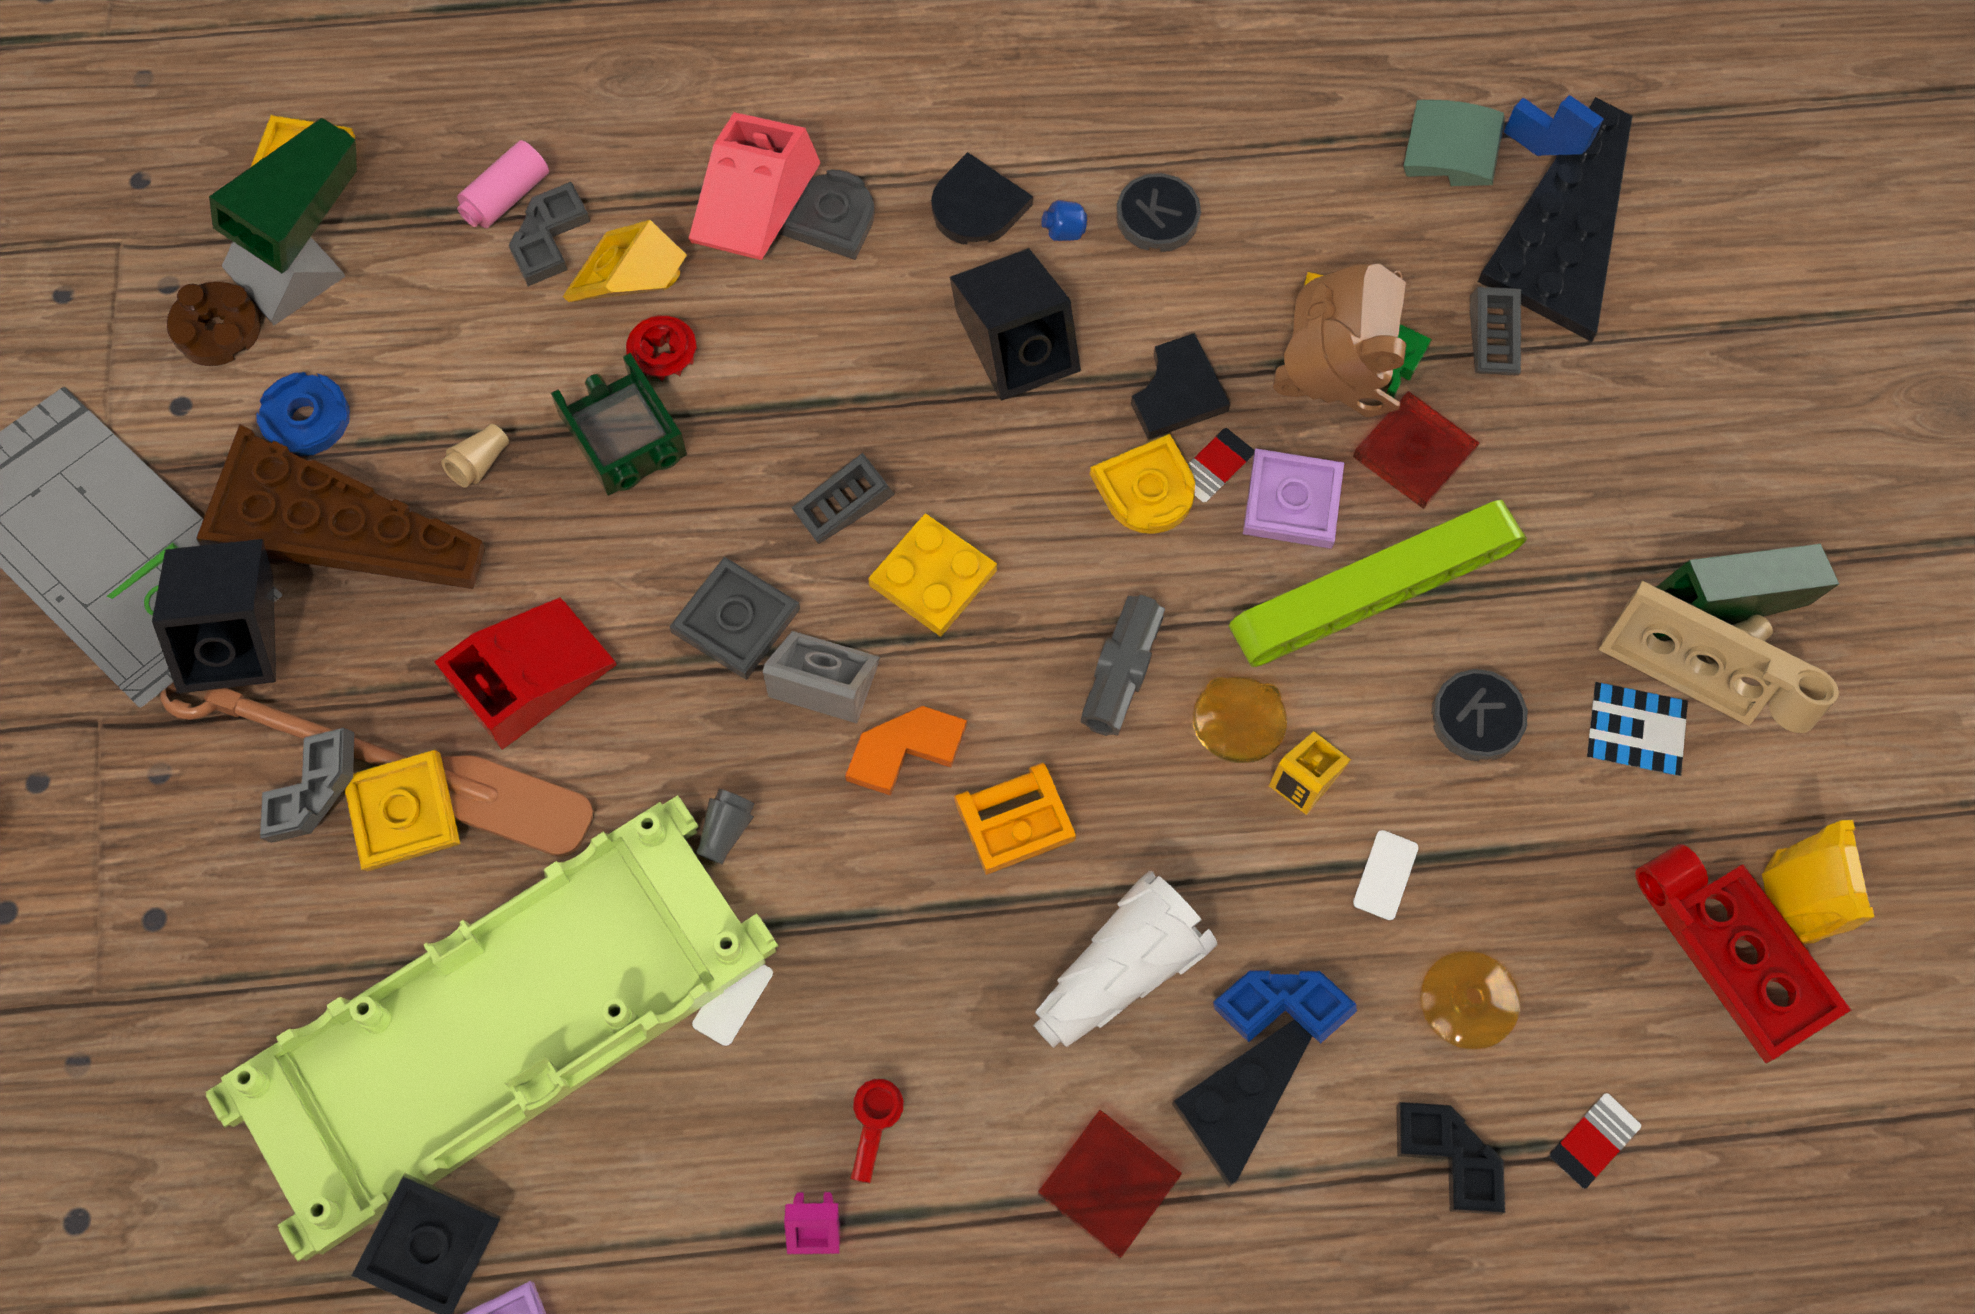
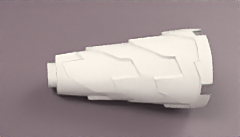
[1033,871,1218,1048]

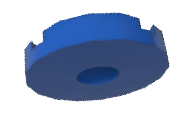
[256,372,350,457]

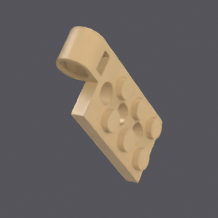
[1599,581,1839,733]

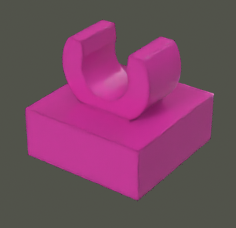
[784,1192,840,1254]

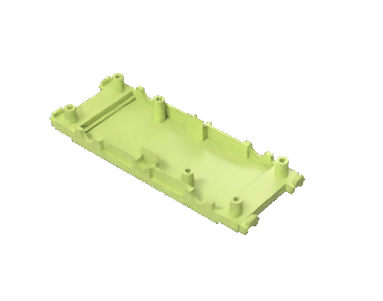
[205,795,778,1261]

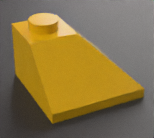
[562,220,687,302]

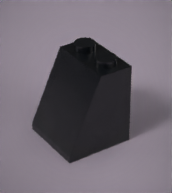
[950,248,1081,401]
[152,539,276,694]

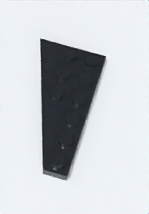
[1478,97,1633,342]

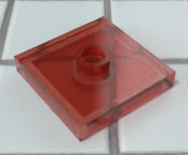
[1353,391,1480,509]
[1037,1110,1182,1260]

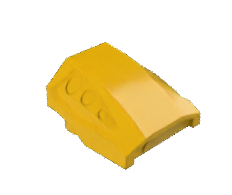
[1762,820,1874,944]

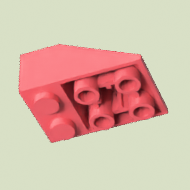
[689,112,821,260]

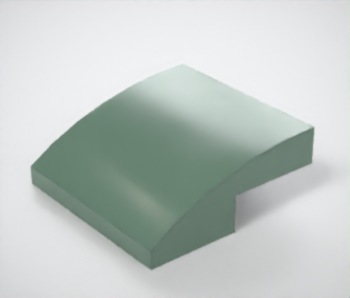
[1404,100,1505,186]

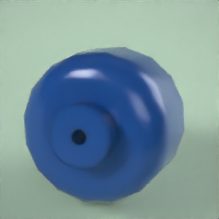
[1041,200,1087,241]

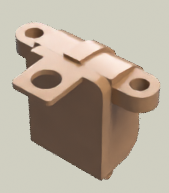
[1273,263,1406,417]

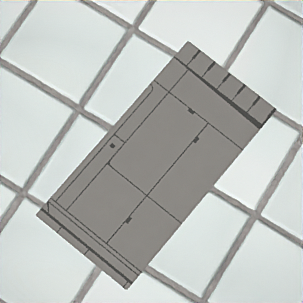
[0,387,282,708]

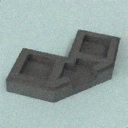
[509,182,590,286]
[260,728,354,843]

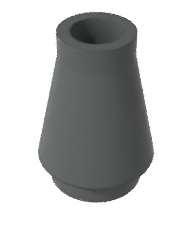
[696,789,754,865]

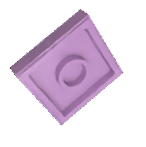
[1243,449,1344,549]

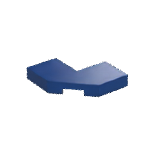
[1504,95,1604,156]
[1213,971,1357,1044]

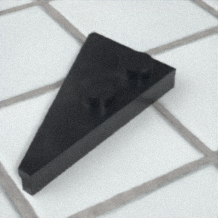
[1172,1019,1313,1187]

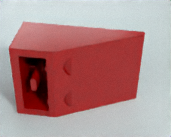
[434,597,617,750]

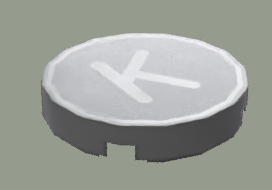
[1116,173,1201,252]
[1431,669,1528,761]

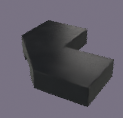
[1396,1102,1505,1215]

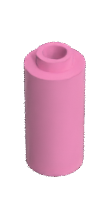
[457,140,549,228]

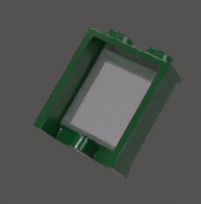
[551,353,687,496]

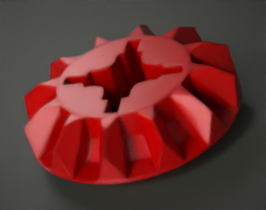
[626,315,697,382]

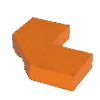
[845,706,967,796]

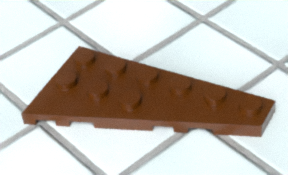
[196,424,485,589]

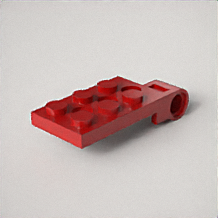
[1635,844,1851,1064]

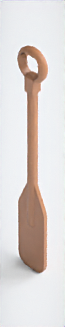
[160,683,594,857]

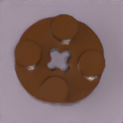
[167,282,261,366]

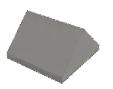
[222,237,345,325]
[763,631,880,723]

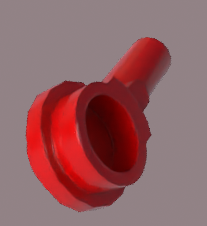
[850,1079,904,1184]

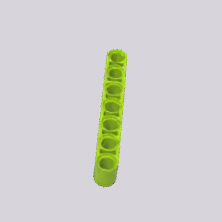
[1229,500,1527,667]

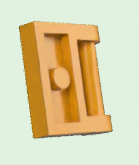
[954,762,1076,875]

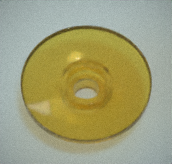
[1420,951,1520,1050]

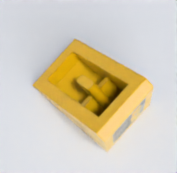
[1269,731,1351,815]

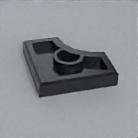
[1131,333,1230,440]

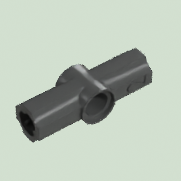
[1081,595,1165,736]

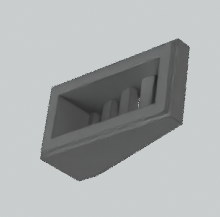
[1470,287,1521,375]
[791,453,895,544]

